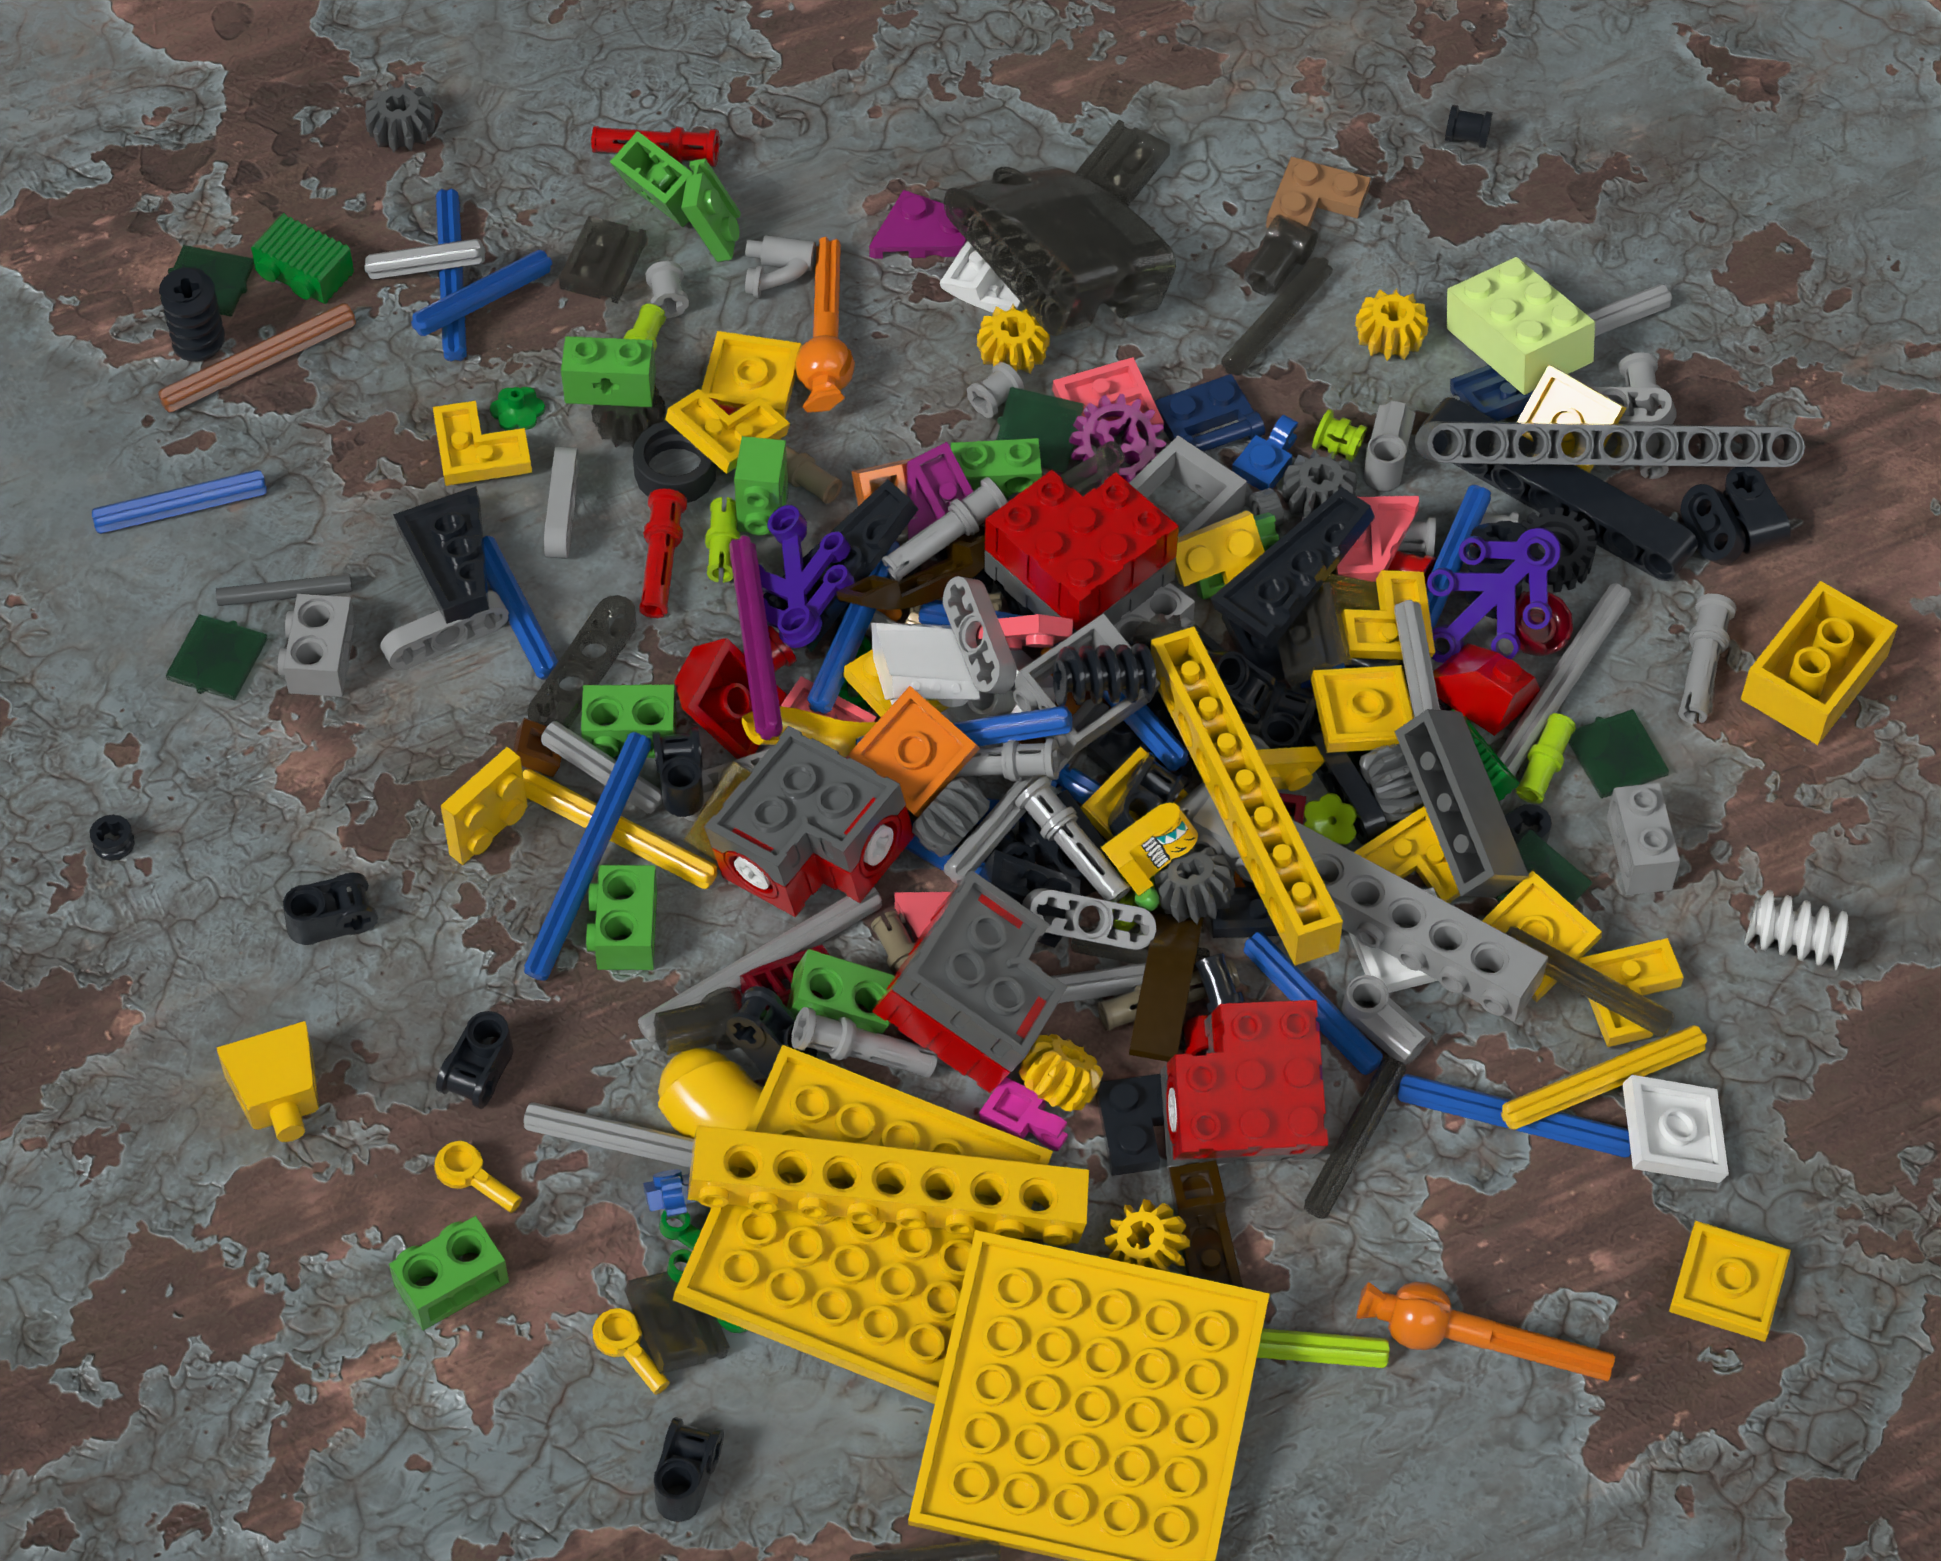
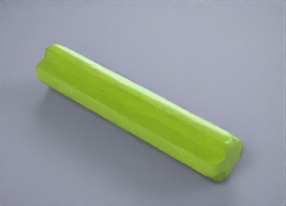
[1257,1328,1390,1368]

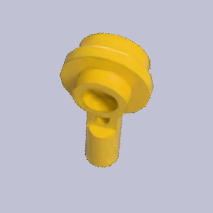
[434,1141,522,1213]
[593,1308,670,1395]

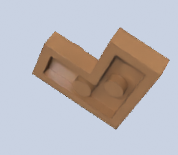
[1266,156,1371,238]

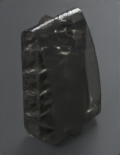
[944,166,1176,336]

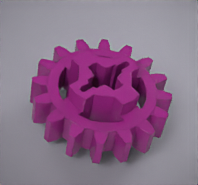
[1069,394,1166,486]

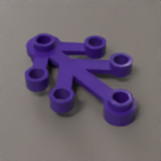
[758,505,854,648]
[1427,527,1561,663]

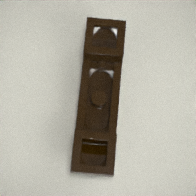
[836,526,985,610]
[1129,904,1204,1062]
[1168,1160,1243,1288]

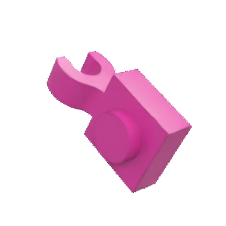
[979,1077,1068,1151]

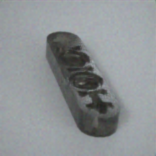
[527,595,637,729]

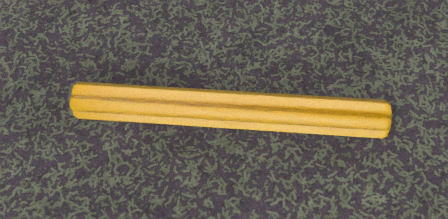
[523,769,718,889]
[1501,1025,1708,1130]

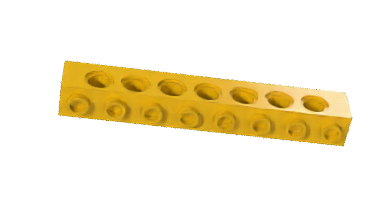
[1151,626,1343,966]
[687,1125,1089,1246]

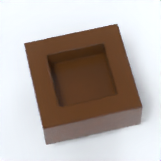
[513,718,562,777]

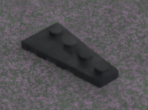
[393,486,489,624]

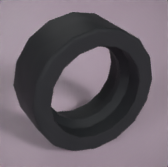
[633,421,717,505]

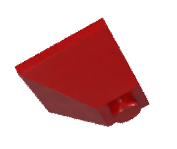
[674,638,787,759]
[1433,643,1540,736]

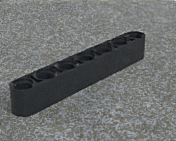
[1418,397,1698,581]

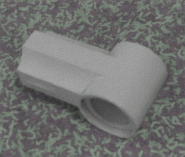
[1363,400,1415,491]
[1341,975,1432,1067]

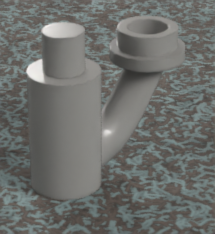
[745,235,816,298]

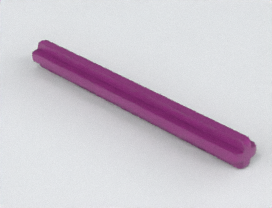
[729,535,783,740]

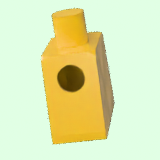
[216,1021,319,1142]

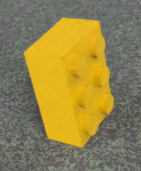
[1741,581,1898,745]

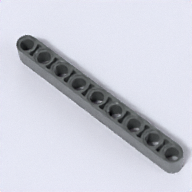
[1415,421,1805,467]

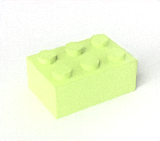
[1447,257,1595,395]

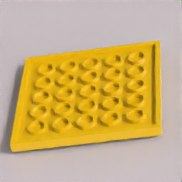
[673,1045,1053,1404]
[908,1230,1270,1561]

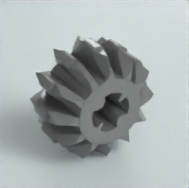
[365,82,435,152]
[1282,450,1357,517]
[1359,744,1424,823]
[912,777,990,857]
[1154,846,1235,925]

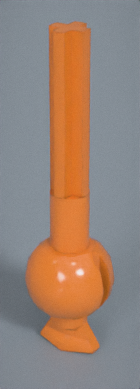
[795,237,855,413]
[1356,1282,1615,1381]

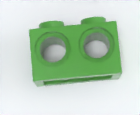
[734,436,789,536]
[951,438,1042,500]
[581,684,677,758]
[586,865,658,970]
[787,949,895,1034]
[389,1216,509,1331]

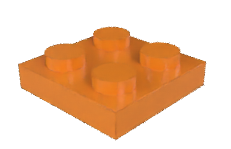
[848,686,980,818]

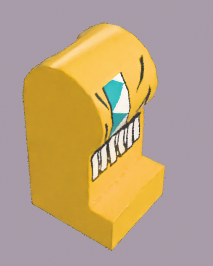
[1101,803,1198,896]

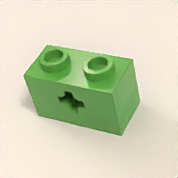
[610,131,693,227]
[561,336,656,407]

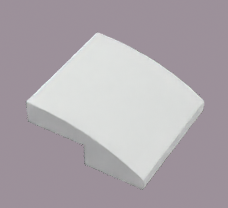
[940,224,1058,313]

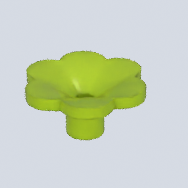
[1304,793,1357,845]

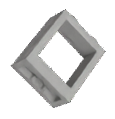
[1129,436,1247,537]
[1011,613,1161,759]

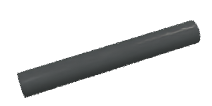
[216,574,352,606]

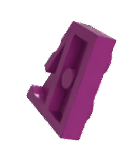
[869,190,979,259]
[907,442,985,540]

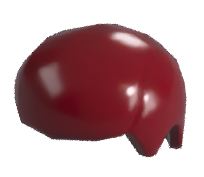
[1516,591,1573,657]

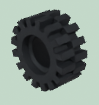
[1521,507,1597,592]

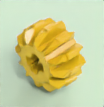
[1355,288,1429,361]
[977,303,1050,374]
[1018,1034,1103,1112]
[1104,1199,1190,1272]

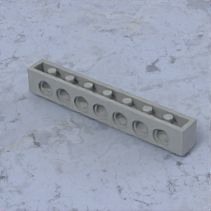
[1192,796,1548,1022]

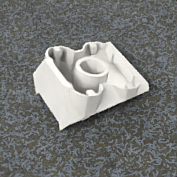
[871,623,980,707]

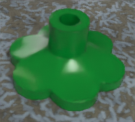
[490,387,545,431]

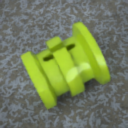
[1312,409,1367,463]

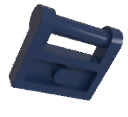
[1154,374,1265,452]

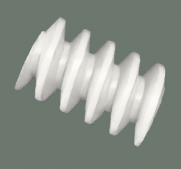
[1744,890,1849,971]

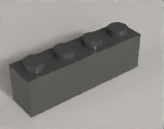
[1394,709,1529,898]

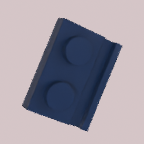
[1450,365,1534,422]

